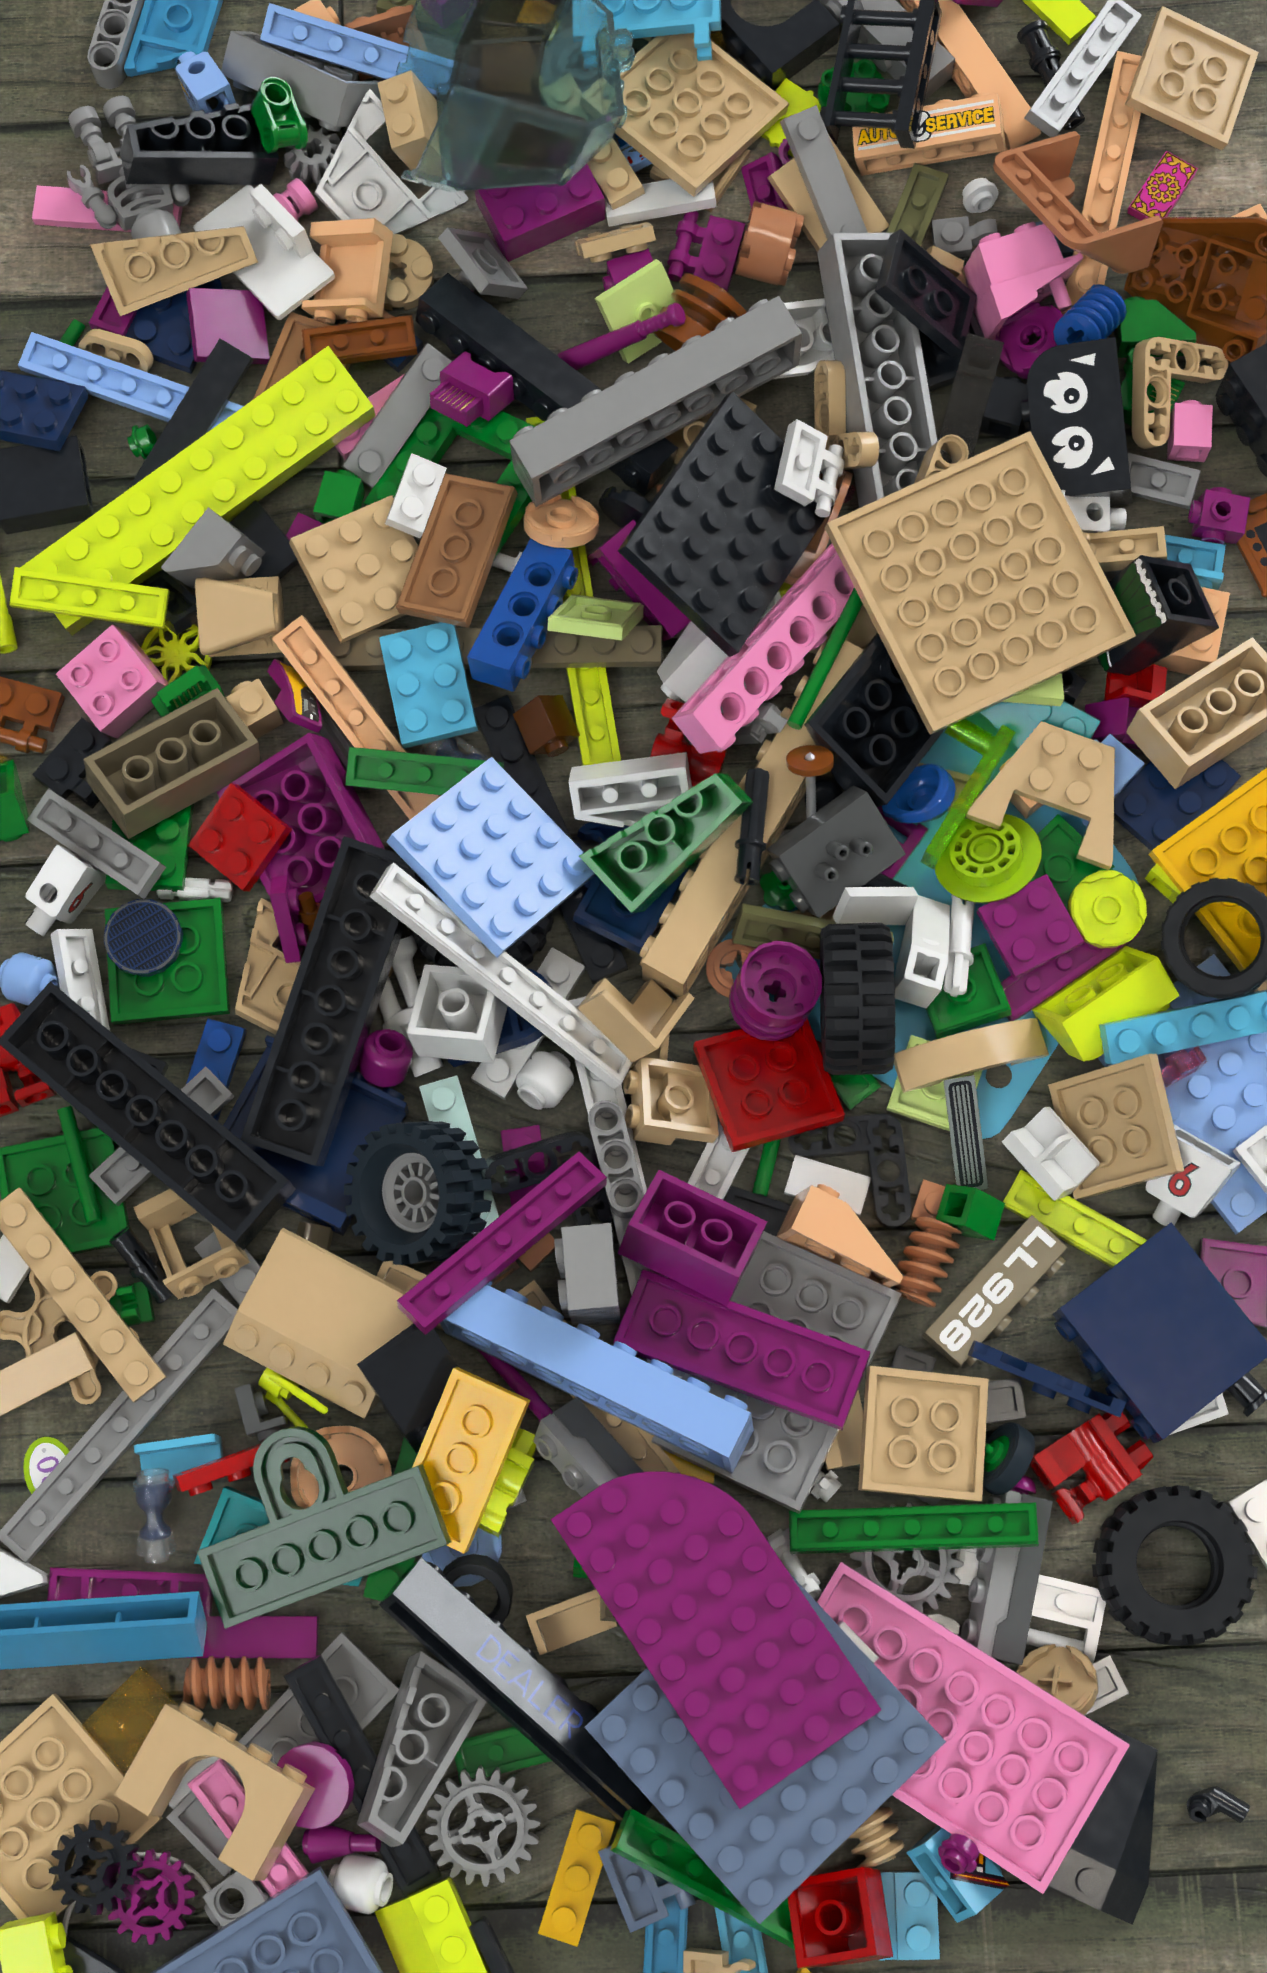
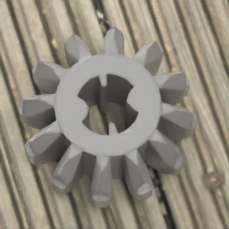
[283,124,341,188]

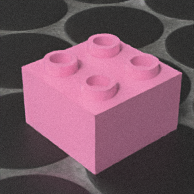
[56,624,169,739]

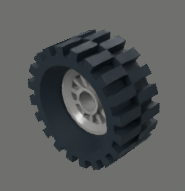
[344,1121,492,1265]

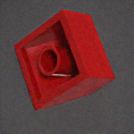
[788,1867,893,1969]

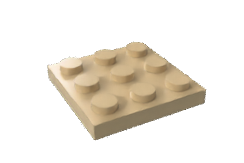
[1125,6,1259,150]
[289,495,418,643]
[1048,1054,1184,1200]
[858,1366,989,1503]

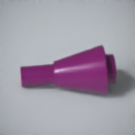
[302,1825,381,1864]

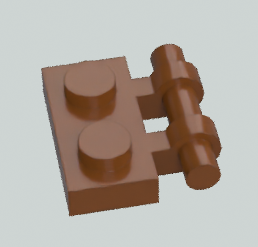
[0,676,65,754]

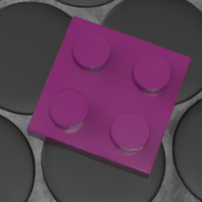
[977,874,1084,979]

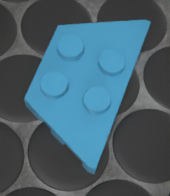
[124,0,223,77]

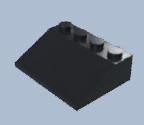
[804,632,947,807]

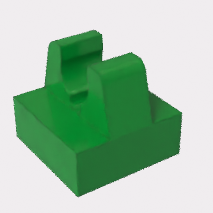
[109,1282,155,1327]

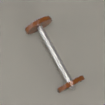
[786,745,834,819]

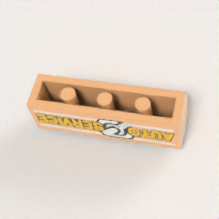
[852,93,1006,176]

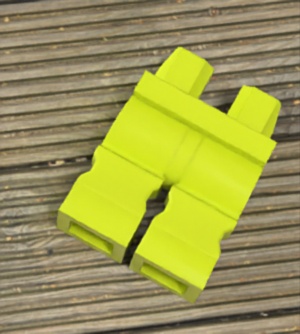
[478,1428,536,1537]

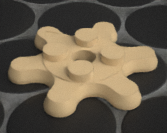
[0,1270,139,1405]

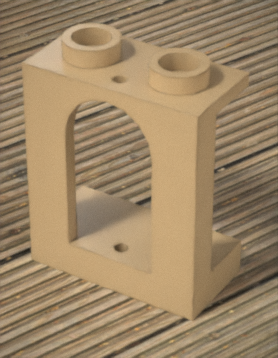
[133,1189,250,1300]

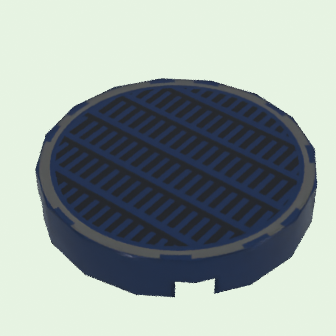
[104,899,183,977]

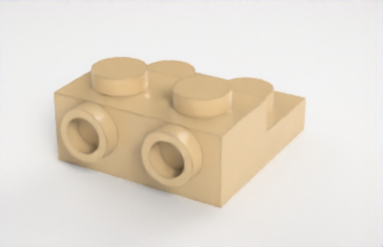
[623,1057,719,1145]

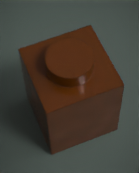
[513,695,580,757]

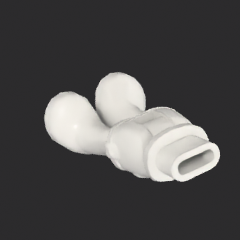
[379,935,443,1077]

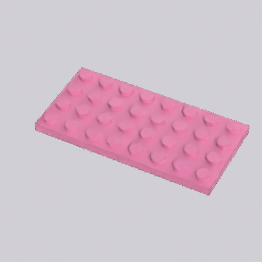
[817,1562,1130,1894]

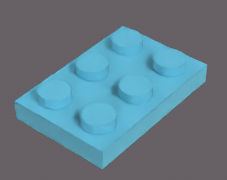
[379,622,479,749]

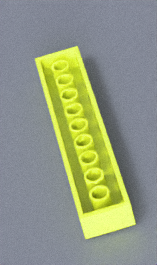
[20,345,375,636]

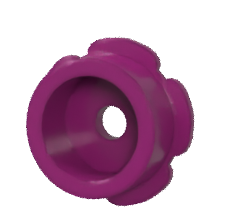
[938,1834,979,1874]

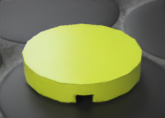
[1068,870,1147,948]

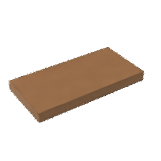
[396,473,518,628]

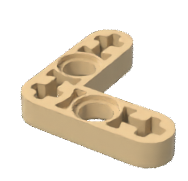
[1132,337,1228,449]
[814,360,879,470]

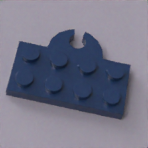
[573,822,693,954]

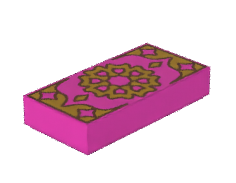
[1127,151,1198,221]

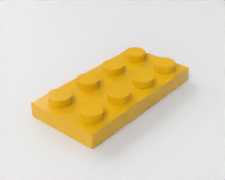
[412,1367,530,1554]

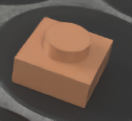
[910,1179,945,1220]

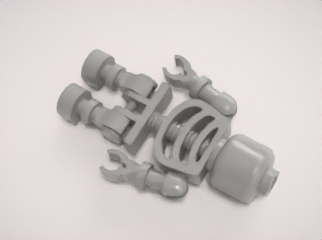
[67,96,190,239]

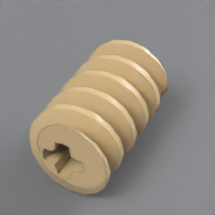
[849,1807,904,1868]

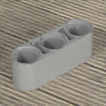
[87,0,144,89]
[588,1101,644,1218]

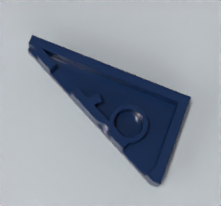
[968,1340,1126,1417]

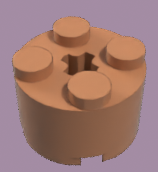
[735,201,804,286]

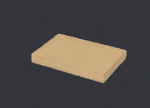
[767,134,889,252]

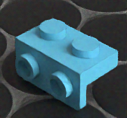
[1165,535,1226,590]

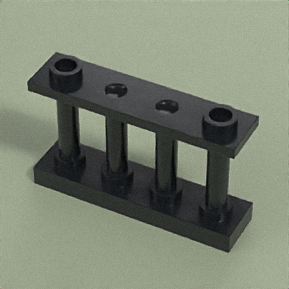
[820,0,942,149]

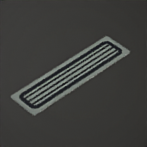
[944,1075,988,1190]

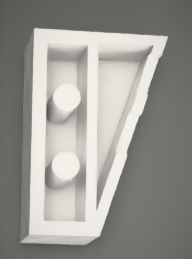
[568,752,692,827]

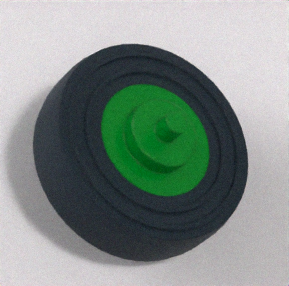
[983,1422,1035,1495]

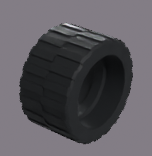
[1160,878,1267,999]

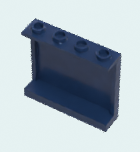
[223,1035,409,1236]
[1052,1222,1267,1444]

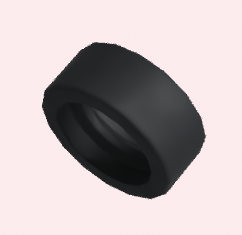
[443,1554,513,1625]

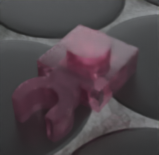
[1161,1046,1207,1088]

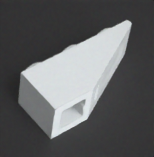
[894,895,950,1009]

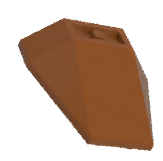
[1124,217,1267,366]

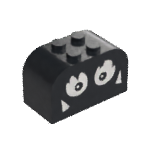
[1021,337,1133,507]

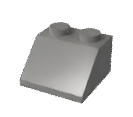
[161,507,266,589]

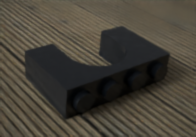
[711,0,840,90]

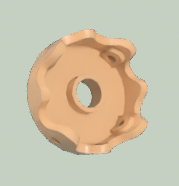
[290,1426,392,1508]

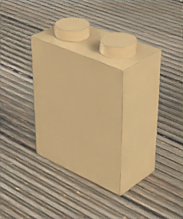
[378,70,458,186]

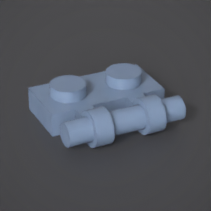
[598,1822,696,1933]

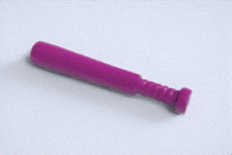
[557,303,686,370]

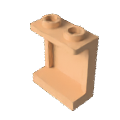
[301,218,393,324]

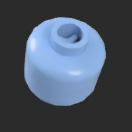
[0,952,59,1006]

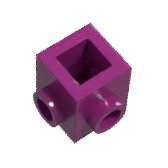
[1188,487,1250,544]

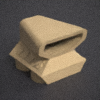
[195,576,285,657]

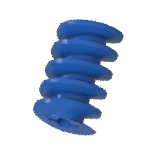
[1053,284,1127,346]

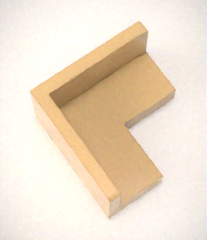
[578,978,694,1062]

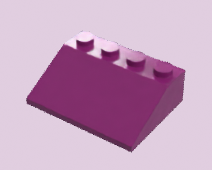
[217,732,385,919]

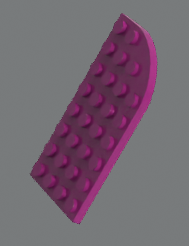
[550,1471,881,1810]

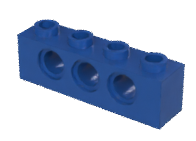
[467,538,578,692]

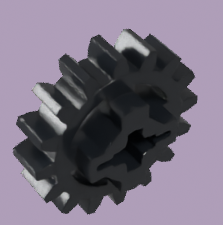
[49,1820,143,1915]

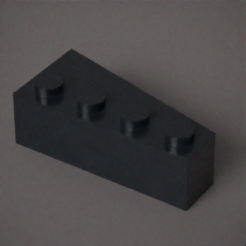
[120,99,279,185]

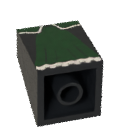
[1097,555,1219,675]

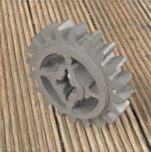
[850,1502,964,1613]
[425,1765,541,1887]

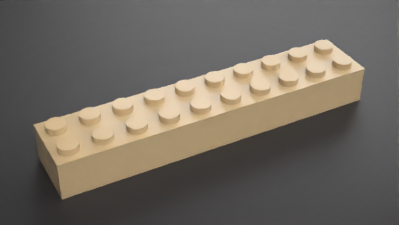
[639,640,863,998]

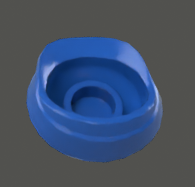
[882,764,956,823]

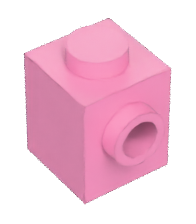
[1167,400,1213,462]

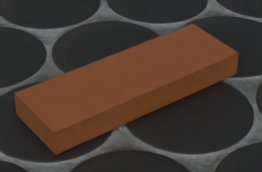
[302,315,418,365]

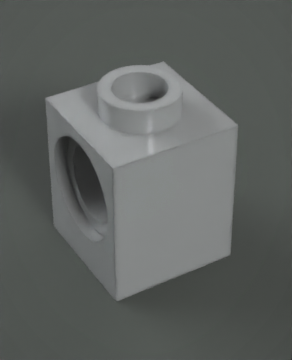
[202,1871,270,1927]

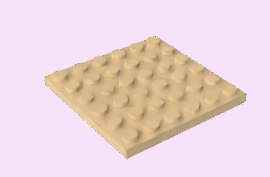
[824,431,1136,735]

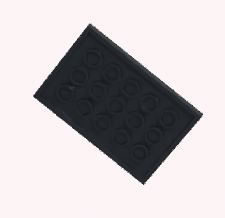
[618,391,833,657]

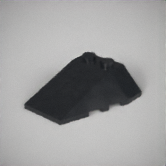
[1049,1717,1158,1925]

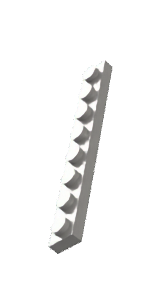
[0,1288,238,1563]

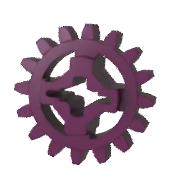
[107,1849,198,1945]

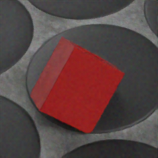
[1104,664,1167,708]

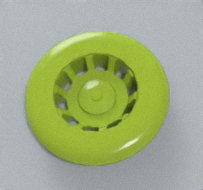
[934,813,1042,903]

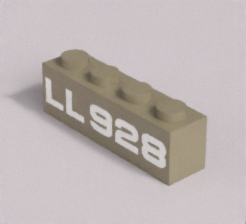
[922,1215,1068,1369]

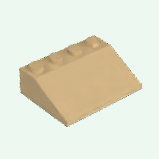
[223,1228,414,1419]

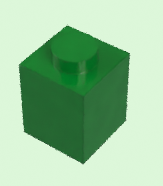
[313,470,365,524]
[936,1184,1005,1241]

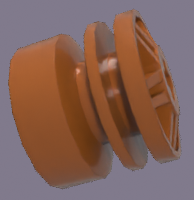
[653,273,747,351]

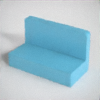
[134,1434,226,1486]

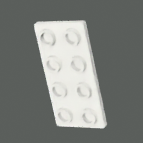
[193,184,335,320]

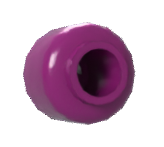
[358,1029,413,1087]

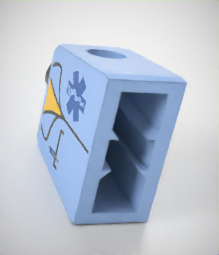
[175,52,236,113]

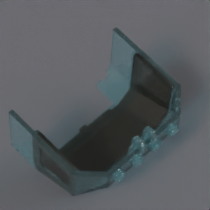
[395,0,635,192]

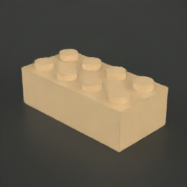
[1126,637,1267,789]

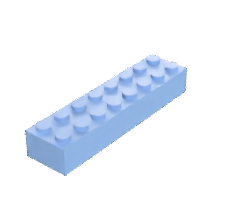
[440,1281,754,1473]

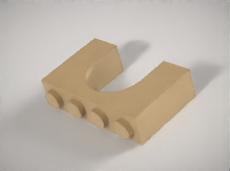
[114,1701,315,1881]

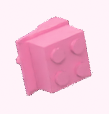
[963,222,1083,345]

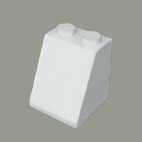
[657,621,769,713]

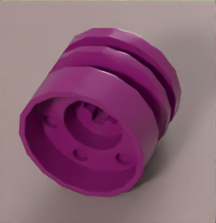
[729,941,822,1041]

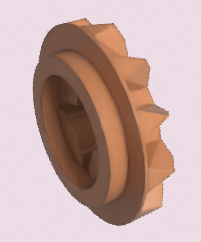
[706,939,756,998]

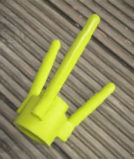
[258,1368,328,1428]

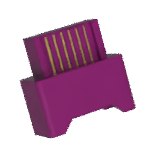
[430,351,514,427]

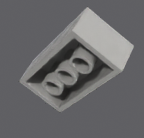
[554,1223,621,1328]

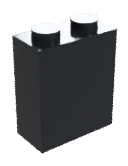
[0,435,94,534]

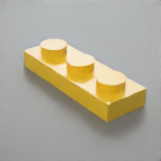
[538,1809,616,1947]

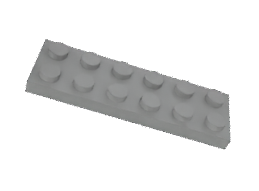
[166,1632,399,1877]

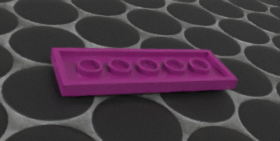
[613,1269,870,1431]

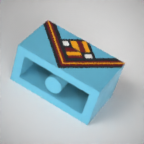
[906,1825,1009,1923]

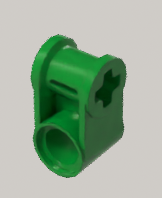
[251,77,308,153]

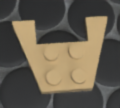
[966,721,1115,870]
[235,898,394,1035]

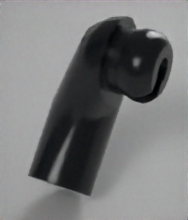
[1186,1786,1250,1823]

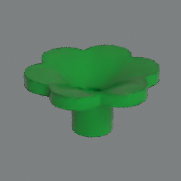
[760,871,796,912]

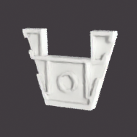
[314,89,469,234]

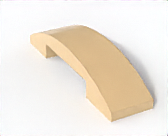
[894,1018,1049,1093]

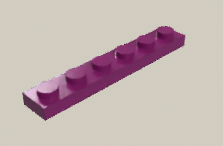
[397,1152,607,1335]

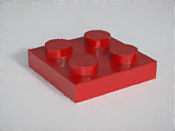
[188,783,292,892]

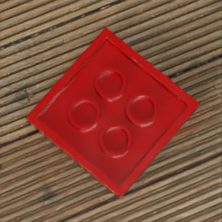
[693,1019,845,1152]

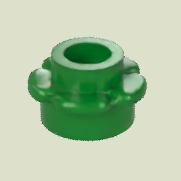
[127,424,158,460]

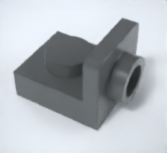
[234,1384,290,1442]

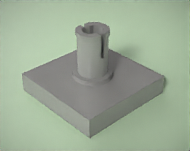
[438,227,528,299]

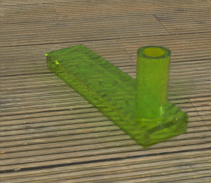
[921,718,1016,870]

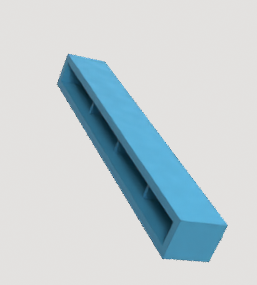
[0,1591,207,1670]

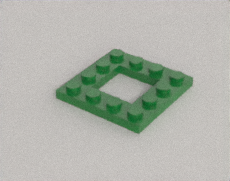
[363,406,536,561]

